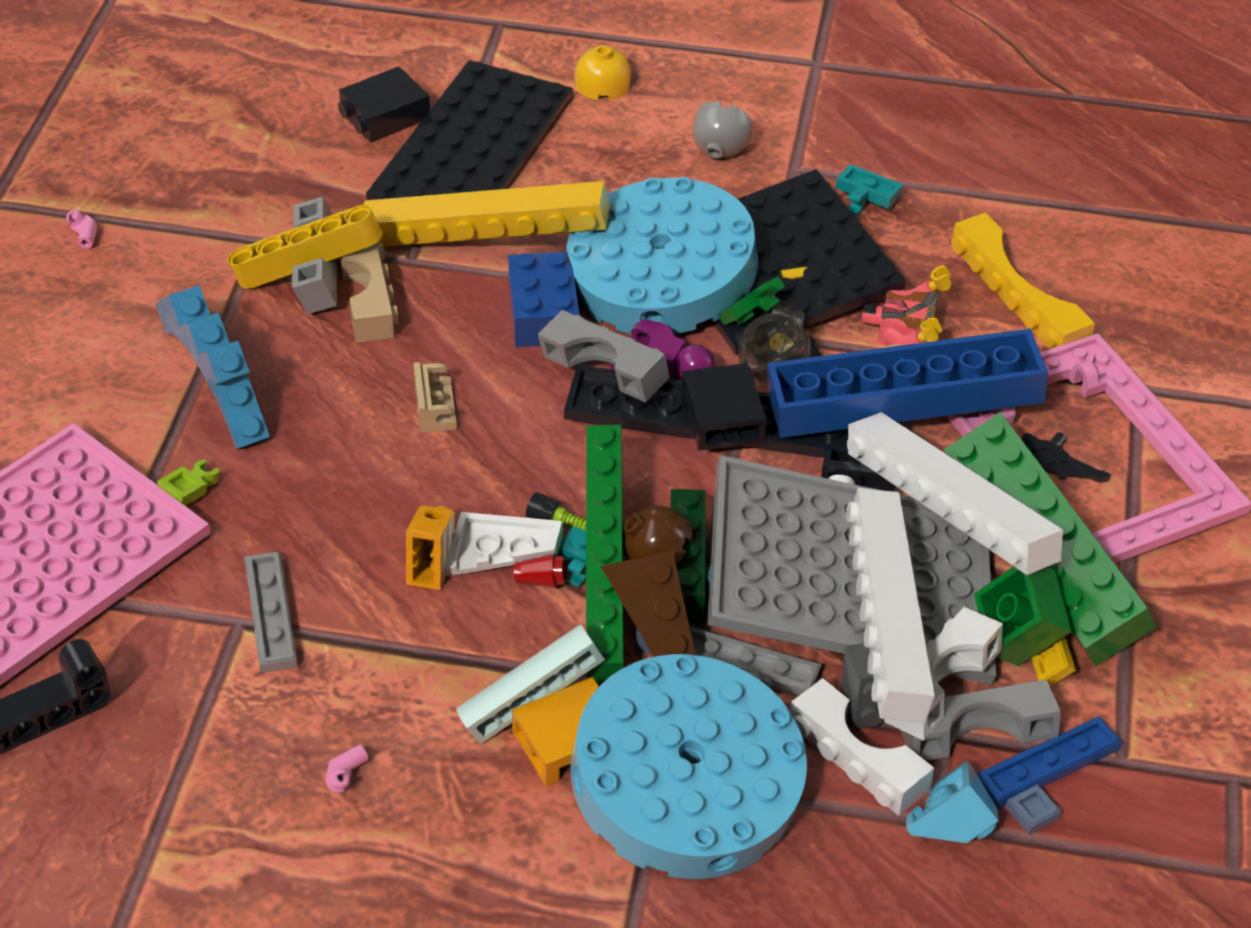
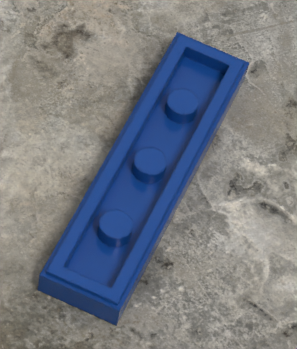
[977,716,1122,809]

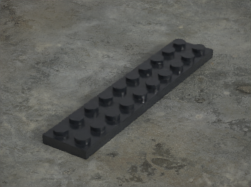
[564,365,902,462]

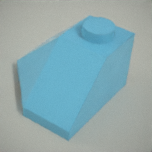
[906,761,998,843]

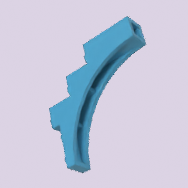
[155,285,270,449]

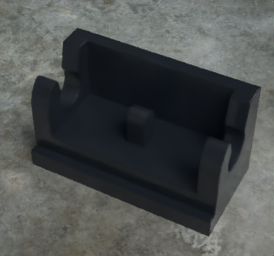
[821,448,890,491]

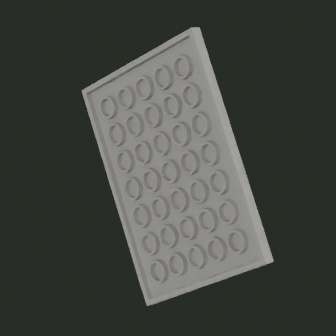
[708,455,996,685]

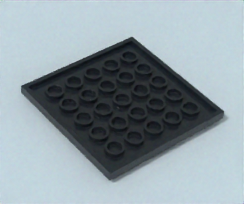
[710,169,905,355]

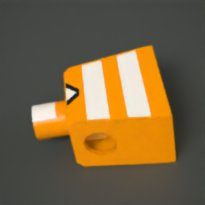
[406,505,455,590]

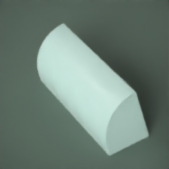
[456,624,605,744]

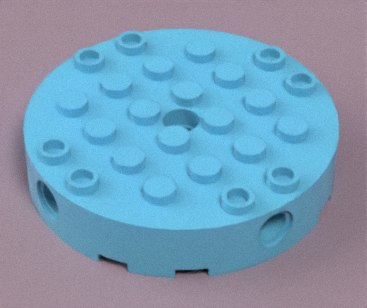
[566,177,758,336]
[570,654,807,879]

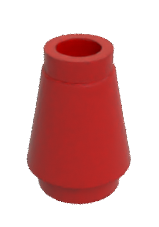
[514,553,567,588]

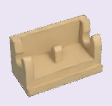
[414,362,457,433]

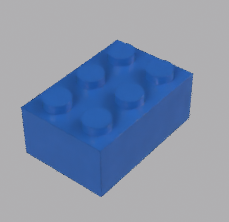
[508,252,579,347]

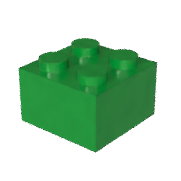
[974,566,1072,666]

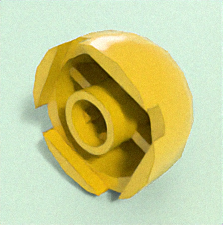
[574,45,631,100]

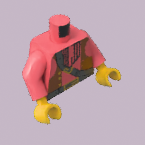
[862,266,952,346]

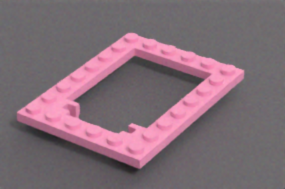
[946,333,1251,564]

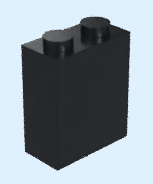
[338,66,430,143]
[681,363,766,451]

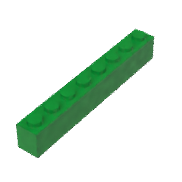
[586,425,625,686]

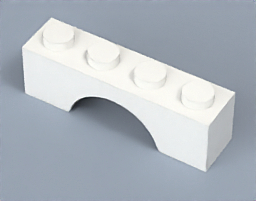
[885,607,1003,741]
[790,678,934,816]

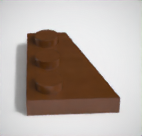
[600,550,696,657]

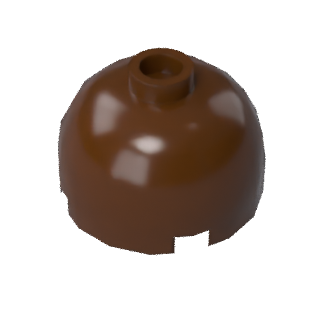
[623,505,692,566]

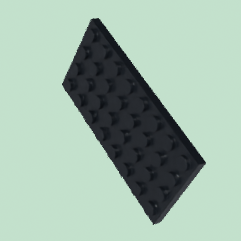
[366,60,573,200]

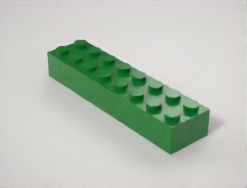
[943,412,1157,667]

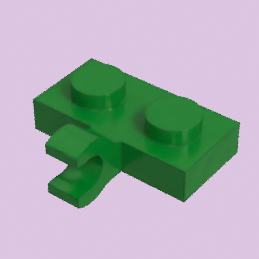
[717,276,785,325]

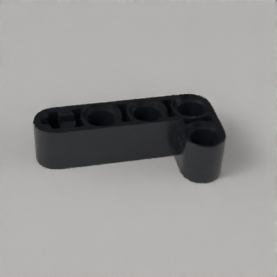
[0,639,111,755]

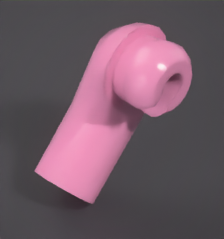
[66,209,97,249]
[325,744,368,792]

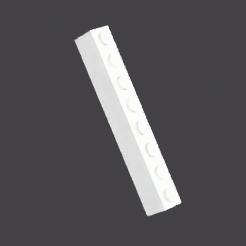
[847,412,1063,575]
[846,488,935,723]

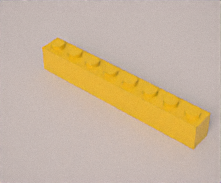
[364,181,610,247]

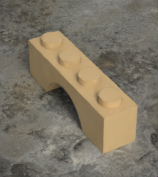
[339,243,399,343]

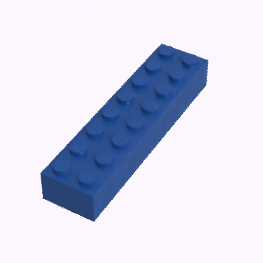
[768,329,1048,438]

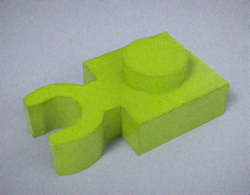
[157,459,220,506]

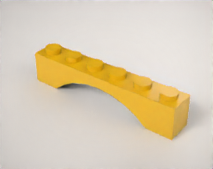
[951,212,1095,349]

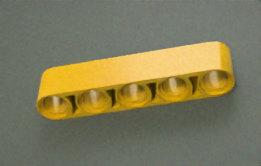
[227,205,383,289]

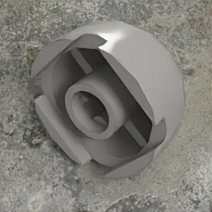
[692,101,753,158]

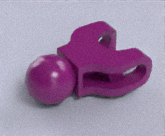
[610,319,716,380]

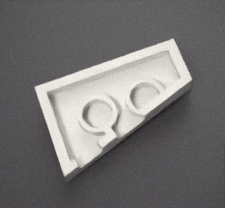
[444,512,564,576]

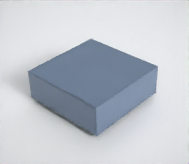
[1005,784,1061,835]

